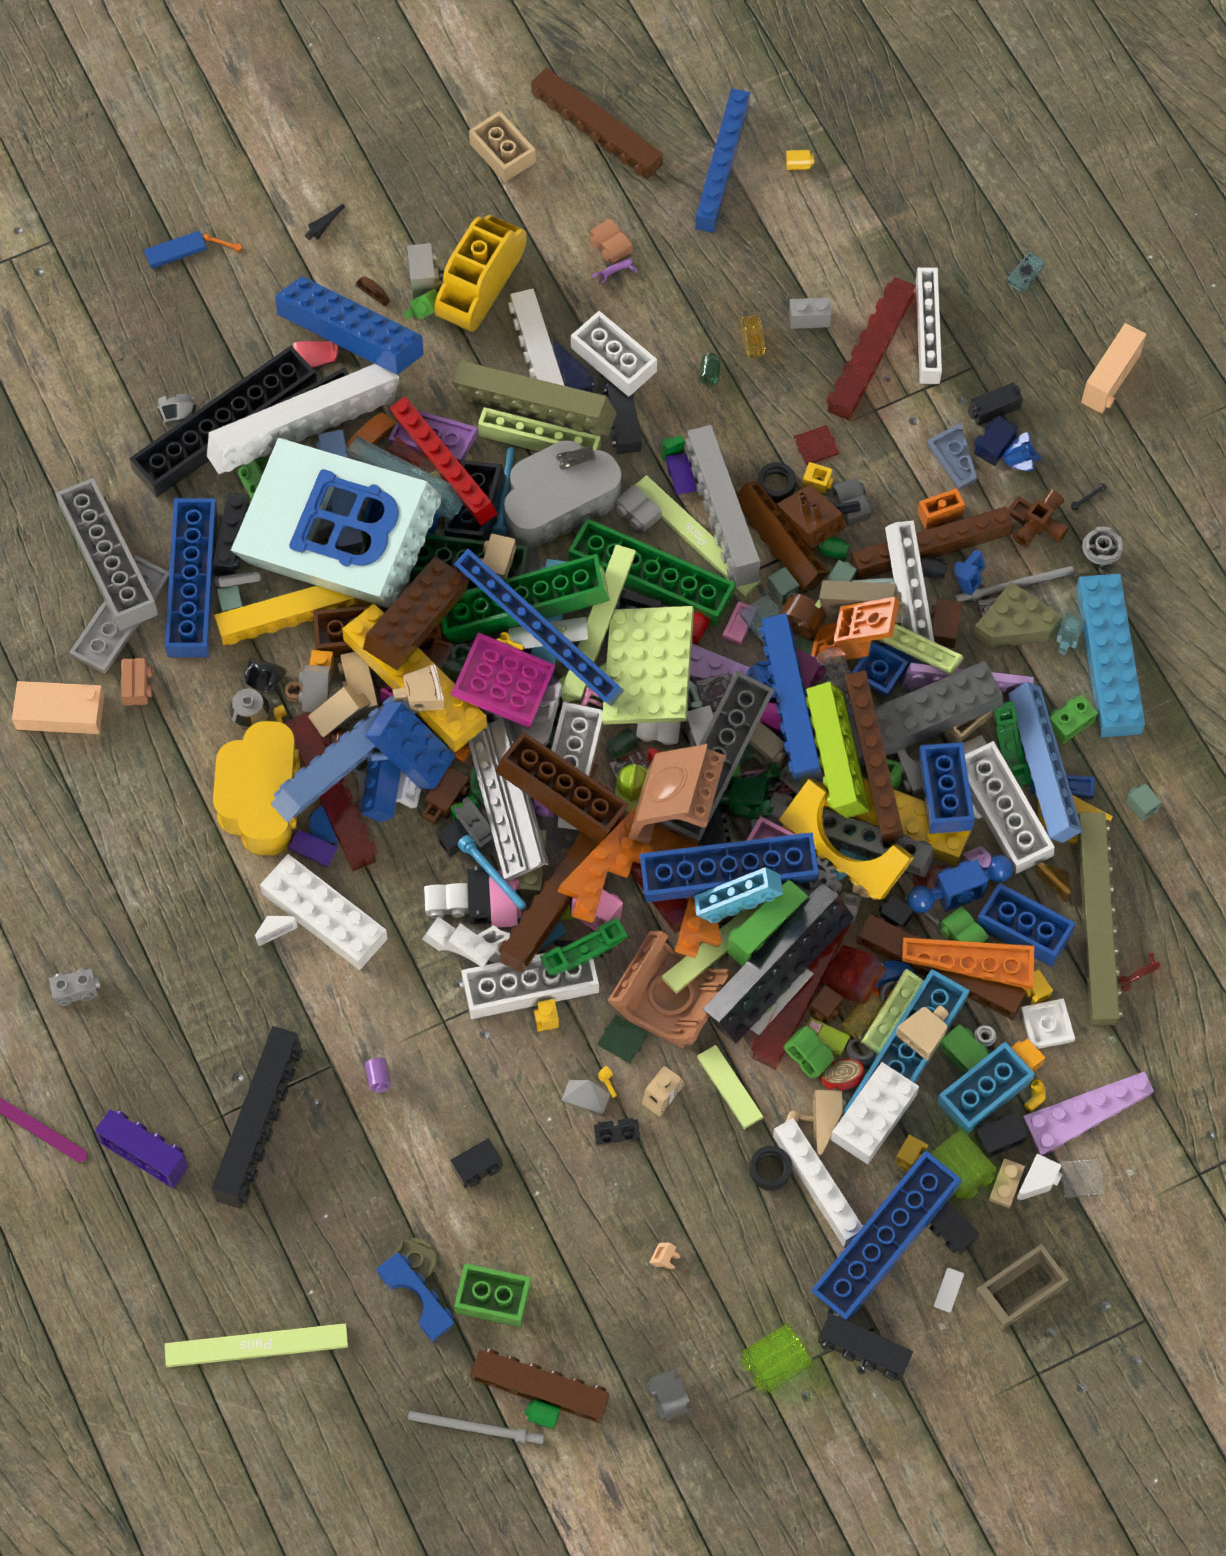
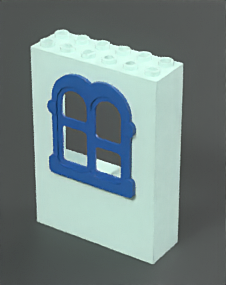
[231,438,442,608]

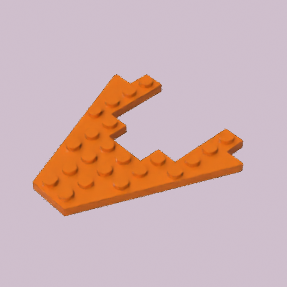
[557,805,722,958]

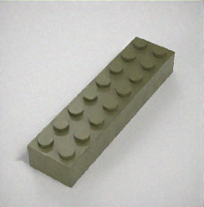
[452,360,617,435]

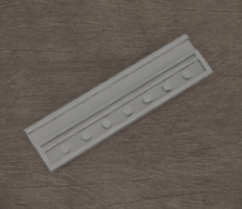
[468,716,549,882]

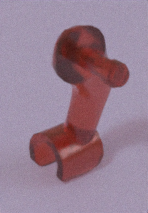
[1118,952,1160,992]

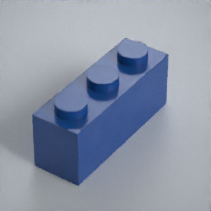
[360,759,401,822]

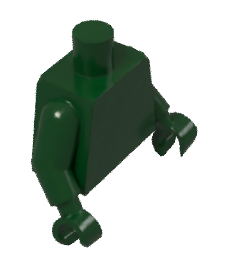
[719,761,781,820]

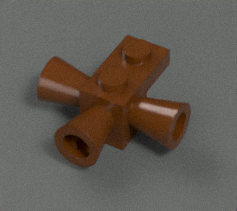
[1008,489,1070,547]

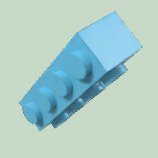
[694,867,783,923]

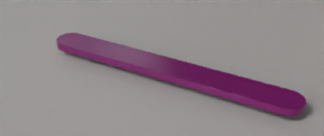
[0,1098,87,1163]

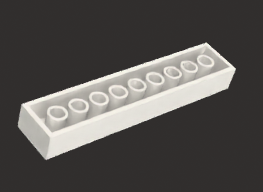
[207,364,399,474]

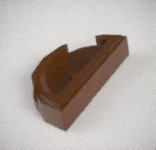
[355,276,390,307]

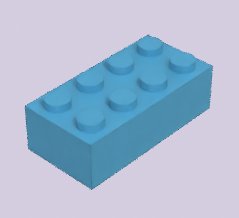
[937,1042,1035,1136]

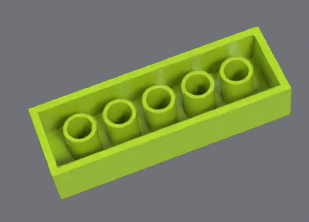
[805,682,870,819]

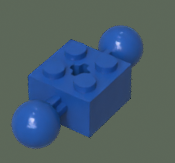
[907,855,1013,913]

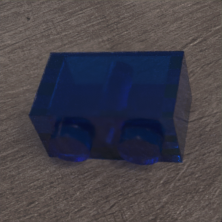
[974,415,1019,466]

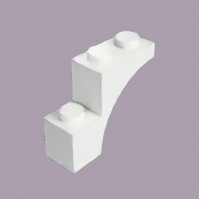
[422,917,496,968]

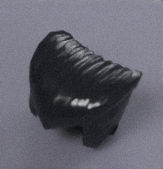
[244,658,287,692]

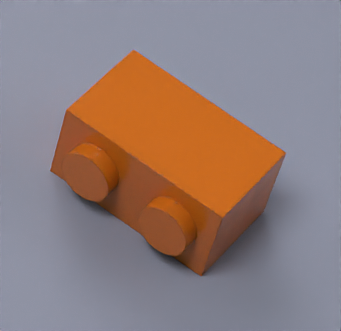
[917,488,965,530]

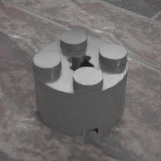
[646,1368,692,1421]

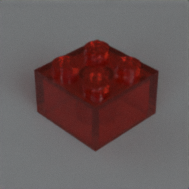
[820,945,886,1004]

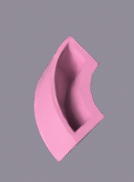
[489,870,522,927]

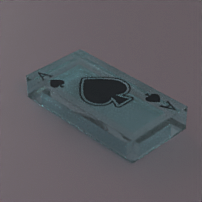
[1006,252,1045,293]

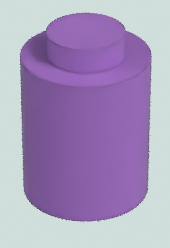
[365,1058,391,1093]

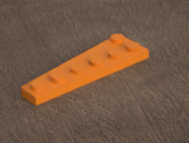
[902,938,1034,989]

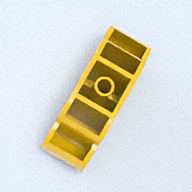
[435,215,527,332]
[213,721,301,856]

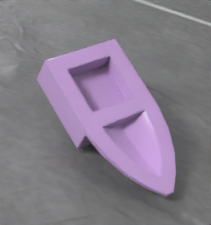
[962,846,991,868]

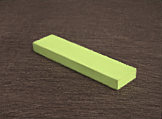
[861,969,924,1054]
[697,1045,763,1129]

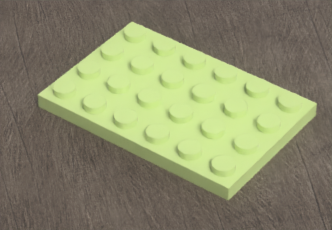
[602,606,694,725]

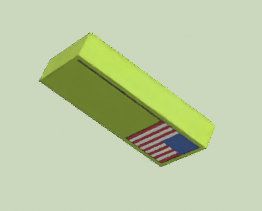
[807,1018,850,1057]

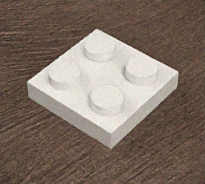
[1021,998,1075,1049]

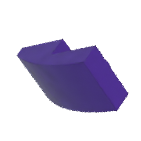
[665,453,696,495]
[287,829,337,867]

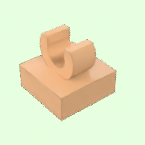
[649,1243,680,1269]

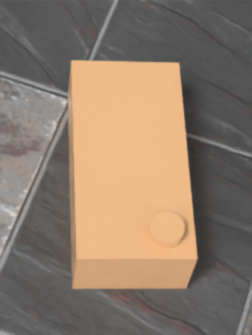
[1081,323,1146,414]
[12,681,104,734]

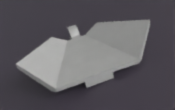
[481,675,563,746]

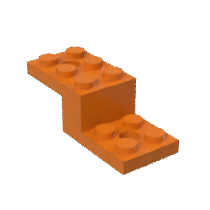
[811,597,899,663]

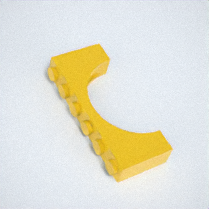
[779,778,915,900]

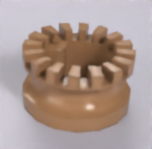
[285,681,303,703]

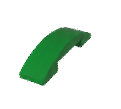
[993,701,1032,786]
[540,917,628,976]

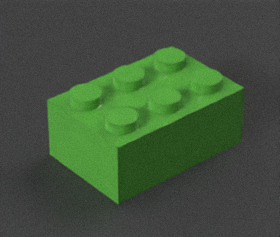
[454,1263,531,1328]

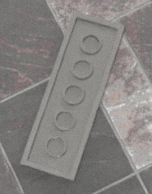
[69,555,169,674]

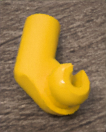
[1024,1079,1046,1112]

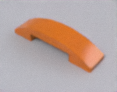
[346,412,397,461]

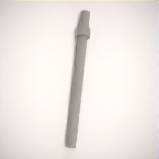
[954,566,1074,602]
[408,1411,544,1444]

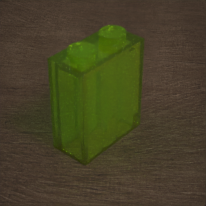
[930,1129,996,1202]
[740,1323,812,1395]

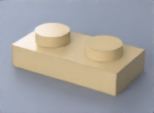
[989,1158,1025,1209]

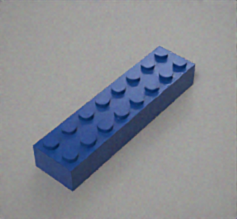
[275,276,424,375]
[165,498,218,658]
[760,613,824,788]
[640,832,818,902]
[811,1150,962,1321]

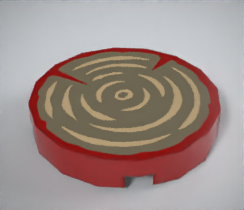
[820,1059,865,1091]

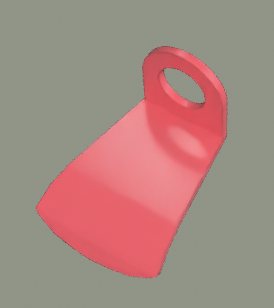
[293,341,338,368]

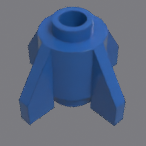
[1003,432,1041,472]

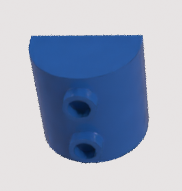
[852,641,909,698]

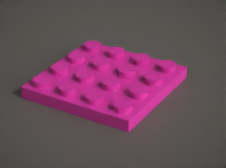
[451,633,556,728]

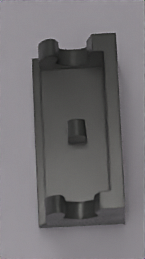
[454,797,493,848]

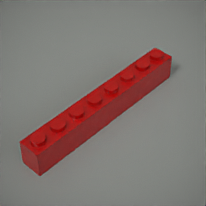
[389,396,497,526]

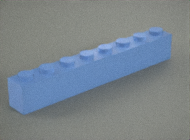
[1008,682,1082,843]

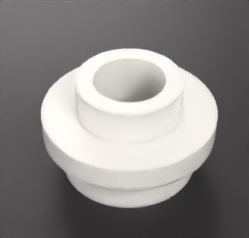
[974,1025,996,1047]

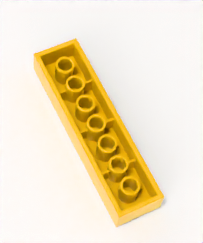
[342,604,487,752]
[821,768,973,866]

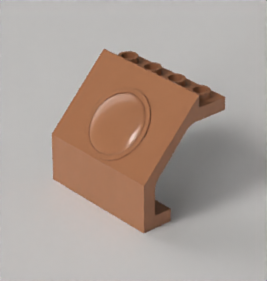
[628,744,726,845]
[608,931,733,1049]

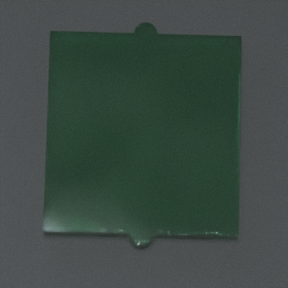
[597,1015,648,1064]

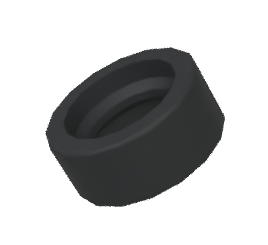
[757,462,796,503]
[750,1146,792,1191]

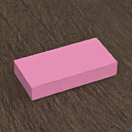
[722,601,757,646]

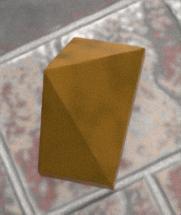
[1035,862,1071,902]

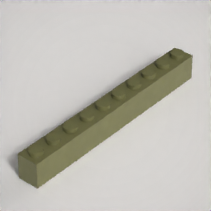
[1078,812,1122,1025]

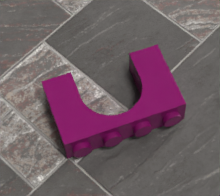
[759,649,826,739]

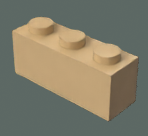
[338,652,378,719]

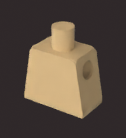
[896,1006,949,1061]

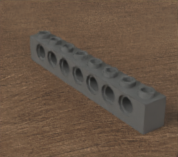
[765,792,934,878]

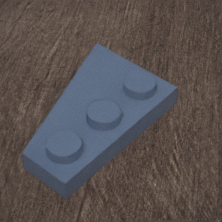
[926,423,977,490]

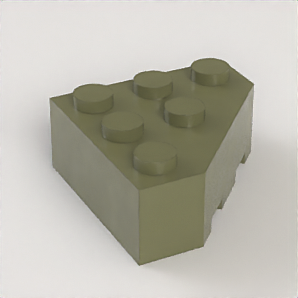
[973,582,1062,648]

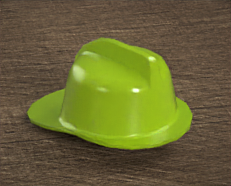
[615,764,647,813]

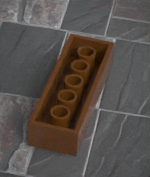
[363,557,470,671]
[313,605,442,657]
[495,731,629,844]

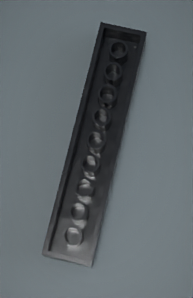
[129,345,317,498]

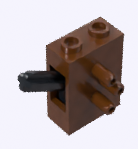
[777,484,861,548]

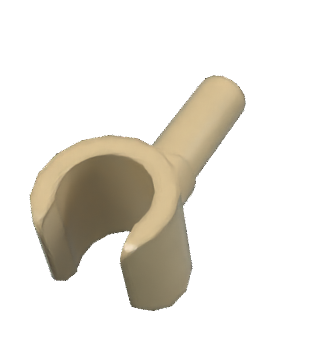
[785,1111,814,1124]

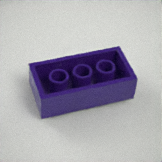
[95,1109,189,1189]

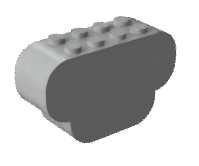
[504,441,621,548]

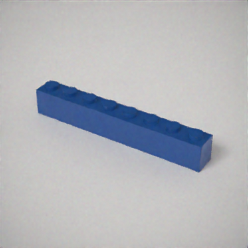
[695,88,750,233]

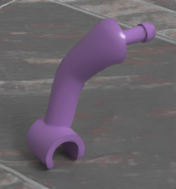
[592,259,638,284]

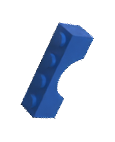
[376,1252,455,1343]

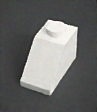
[1017,1154,1063,1200]

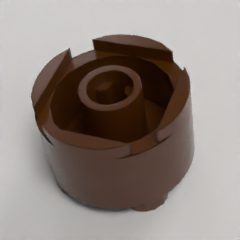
[779,594,826,641]

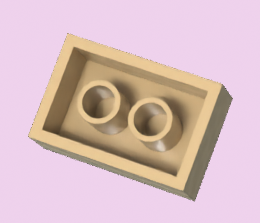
[469,111,536,182]

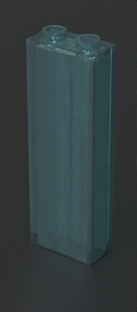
[345,436,463,520]

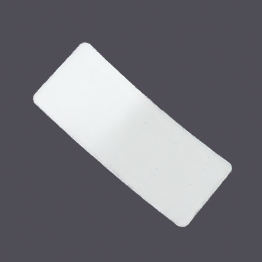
[934,1268,964,1313]

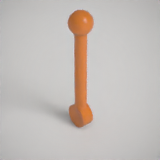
[203,234,242,252]

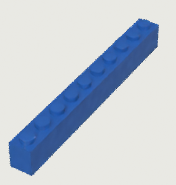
[454,549,625,706]

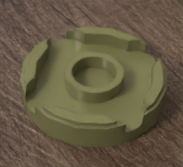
[393,1238,438,1281]

